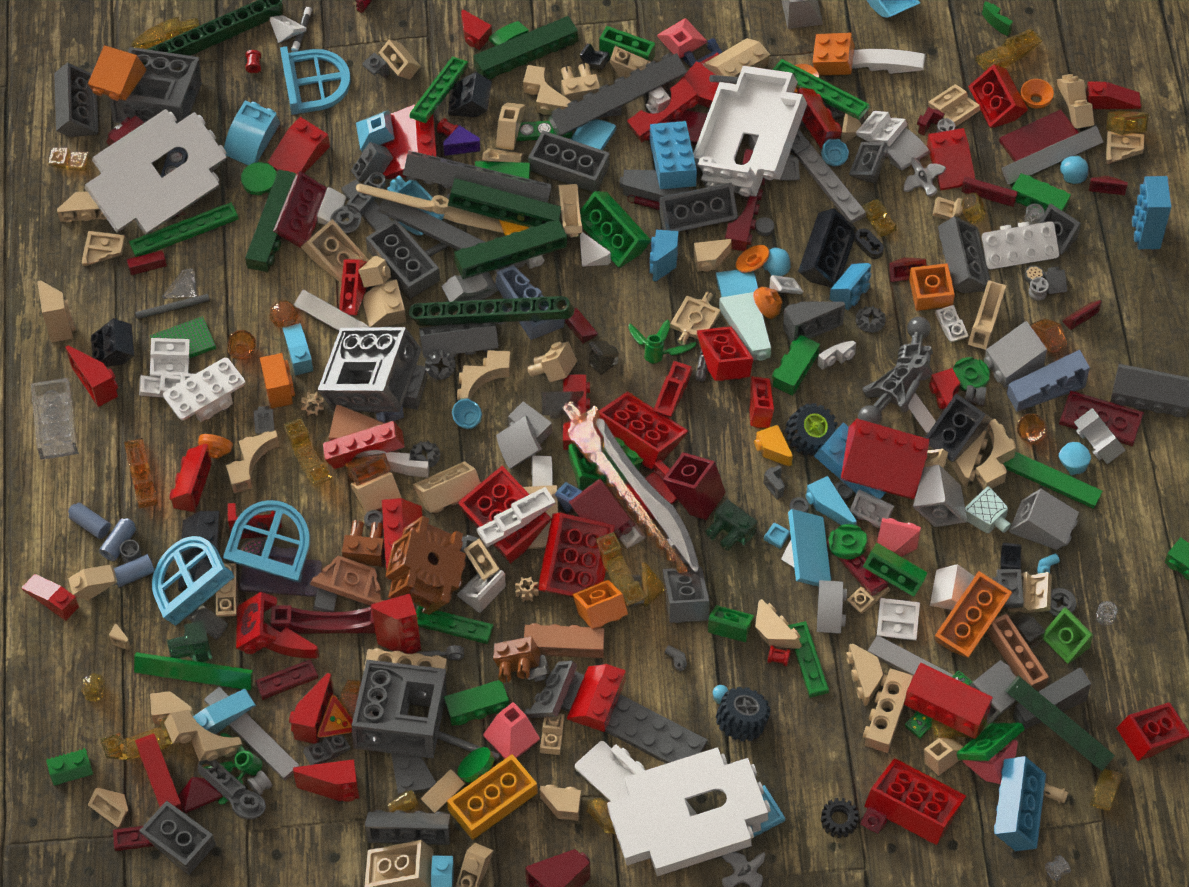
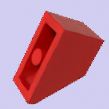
[461,9,492,50]

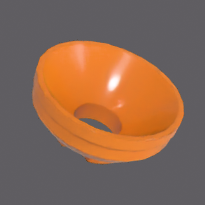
[1021,79,1054,109]
[753,287,782,319]
[198,434,233,459]

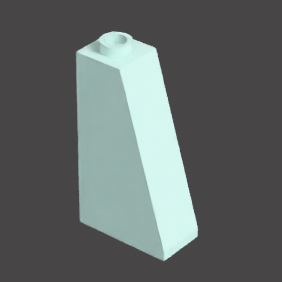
[719,292,771,361]

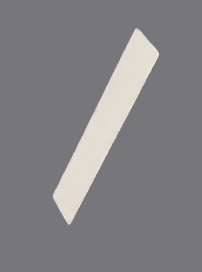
[908,393,936,433]

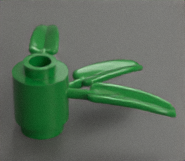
[628,320,696,364]
[203,733,262,804]

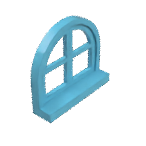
[280,47,351,115]
[223,500,310,583]
[152,536,234,626]

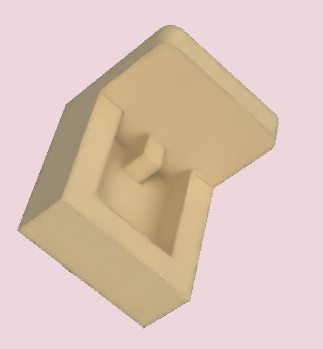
[932,197,963,220]

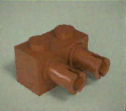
[342,520,385,567]
[493,636,540,683]

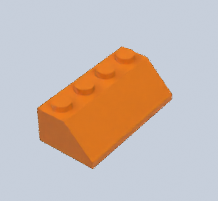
[935,571,1012,658]

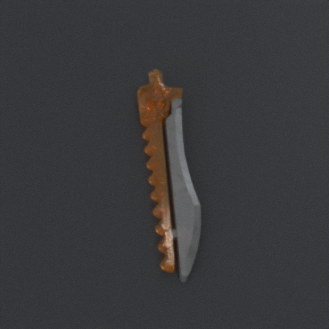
[562,401,700,574]

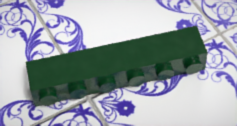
[473,16,578,79]
[245,169,296,272]
[447,178,561,228]
[454,219,567,279]
[1005,676,1115,771]

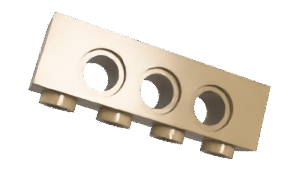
[364,648,448,674]
[863,668,913,753]

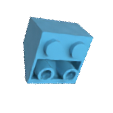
[649,230,678,281]
[830,263,872,310]

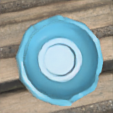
[821,139,849,166]
[1060,156,1088,184]
[763,248,791,276]
[452,399,482,429]

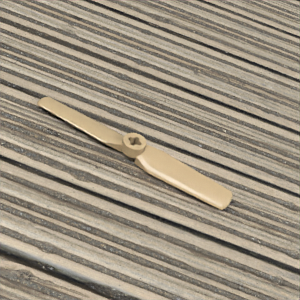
[356,184,504,233]

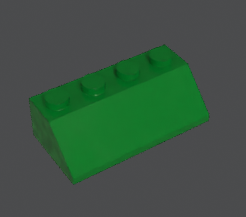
[580,191,651,268]

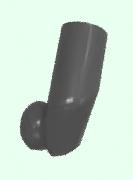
[665,645,687,671]

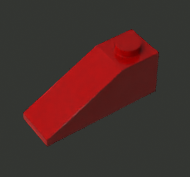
[1086,82,1141,109]
[339,259,367,315]
[749,376,774,428]
[22,574,79,621]

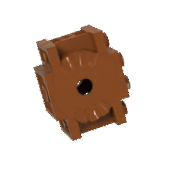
[385,516,466,615]

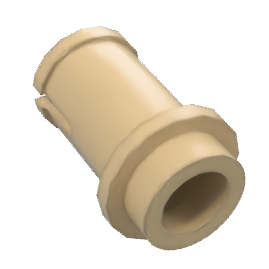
[1043,783,1069,804]

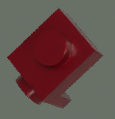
[917,107,945,136]
[860,807,888,834]

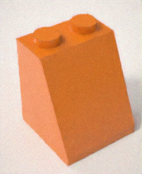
[88,45,147,101]

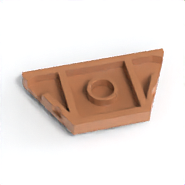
[310,556,384,606]

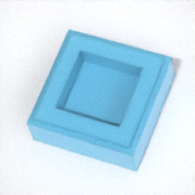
[764,523,790,549]

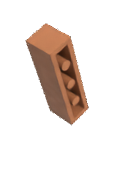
[987,614,1049,691]
[524,623,605,658]

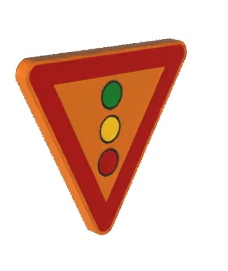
[317,696,353,738]

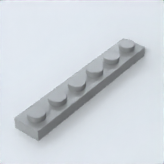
[791,136,866,224]

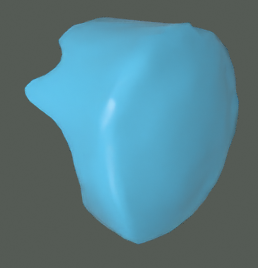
[1059,442,1091,475]

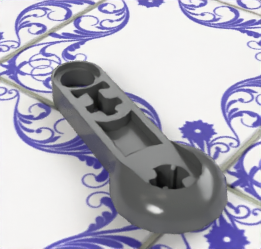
[330,172,386,234]
[197,760,266,820]

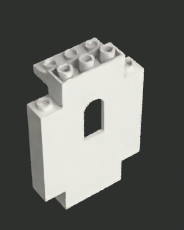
[693,66,807,197]
[85,109,227,235]
[607,748,771,876]

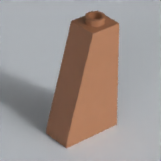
[329,405,404,453]

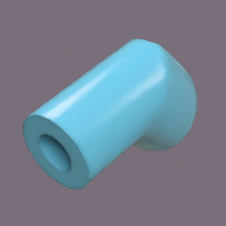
[1037,553,1060,574]

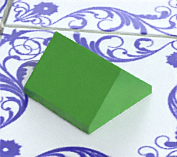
[1041,607,1093,664]

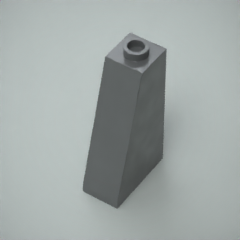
[620,169,689,202]
[1013,667,1091,729]

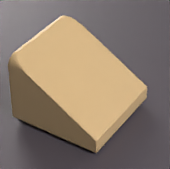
[109,624,131,650]

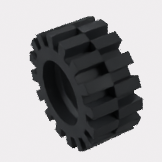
[821,798,859,838]

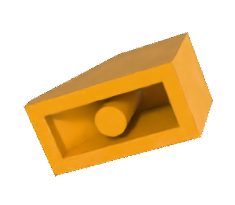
[754,425,793,466]

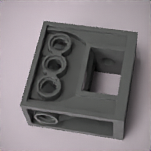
[110,47,202,124]
[318,327,422,412]
[352,660,447,758]

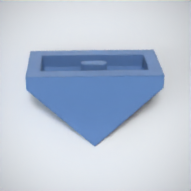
[555,482,582,514]

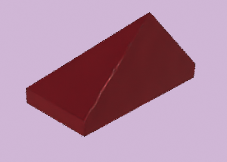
[1088,176,1128,196]
[889,257,927,282]
[178,777,223,813]

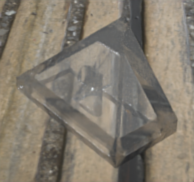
[162,268,196,299]

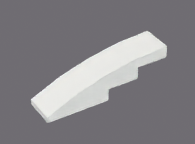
[852,49,926,74]
[139,372,195,397]
[356,450,429,478]
[477,487,555,547]

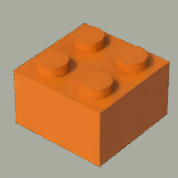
[813,33,855,76]
[909,263,955,311]
[260,353,295,409]
[573,580,628,629]

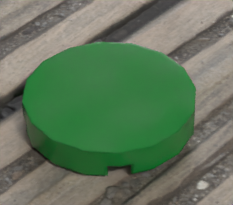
[241,162,277,196]
[953,357,990,392]
[829,524,868,559]
[458,747,494,783]

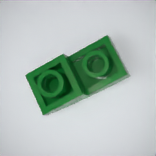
[982,1,1013,37]
[488,21,529,46]

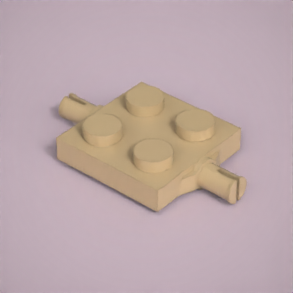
[670,292,720,345]

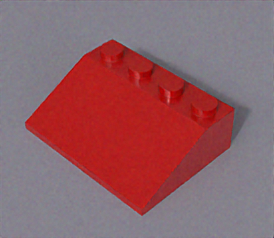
[381,105,437,179]
[591,391,688,470]
[841,418,929,500]
[458,465,551,564]
[538,513,615,598]
[864,758,966,845]

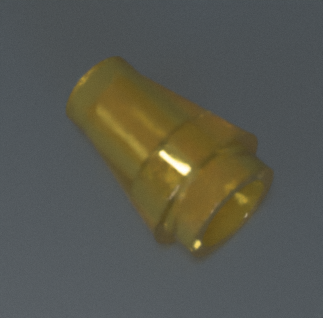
[387,790,419,813]

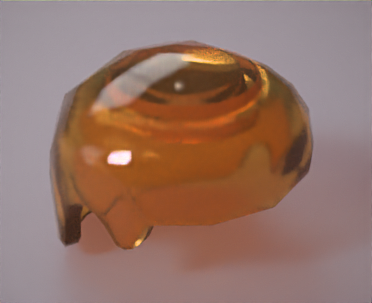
[269,300,298,328]
[227,330,256,360]
[1017,413,1047,445]

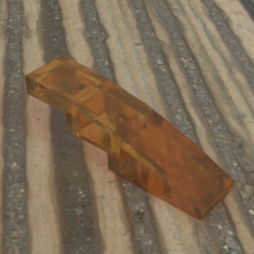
[124,438,158,509]

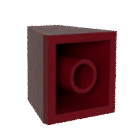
[663,452,726,520]
[569,479,636,546]
[525,849,590,887]

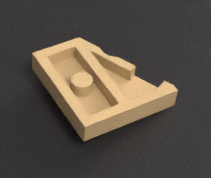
[1106,131,1144,164]
[482,148,524,162]
[81,231,126,266]

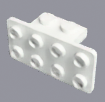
[982,221,1059,269]
[163,358,245,422]
[575,741,645,802]

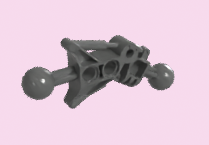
[858,316,933,425]

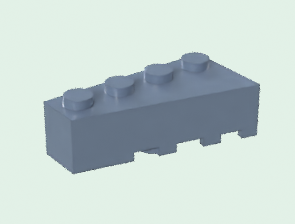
[495,265,565,340]
[1007,350,1090,412]

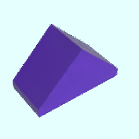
[443,126,481,156]

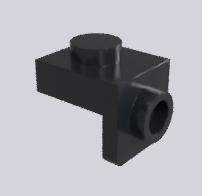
[579,44,611,70]
[1000,543,1022,569]

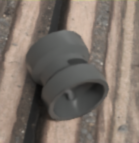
[965,385,986,406]
[120,539,142,564]

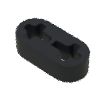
[855,228,884,259]

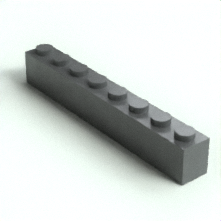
[548,53,687,136]
[403,150,551,203]

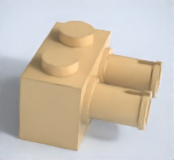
[561,63,600,102]
[528,341,577,382]

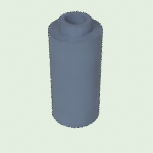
[68,503,111,539]
[99,518,136,562]
[113,554,155,588]

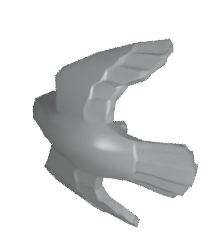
[904,156,946,196]
[722,852,765,887]

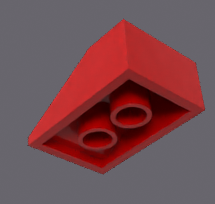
[267,117,330,173]
[927,128,975,191]
[697,326,753,381]
[65,345,118,407]
[289,673,334,744]
[1116,702,1189,761]
[293,759,359,802]

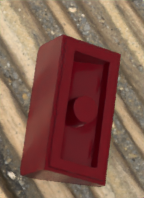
[127,250,167,275]
[1062,300,1102,330]
[564,308,598,344]

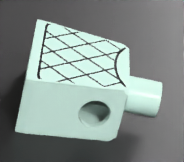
[965,486,1011,533]

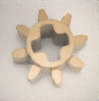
[301,392,324,416]
[515,577,539,602]

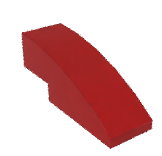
[653,361,693,417]
[263,623,319,659]

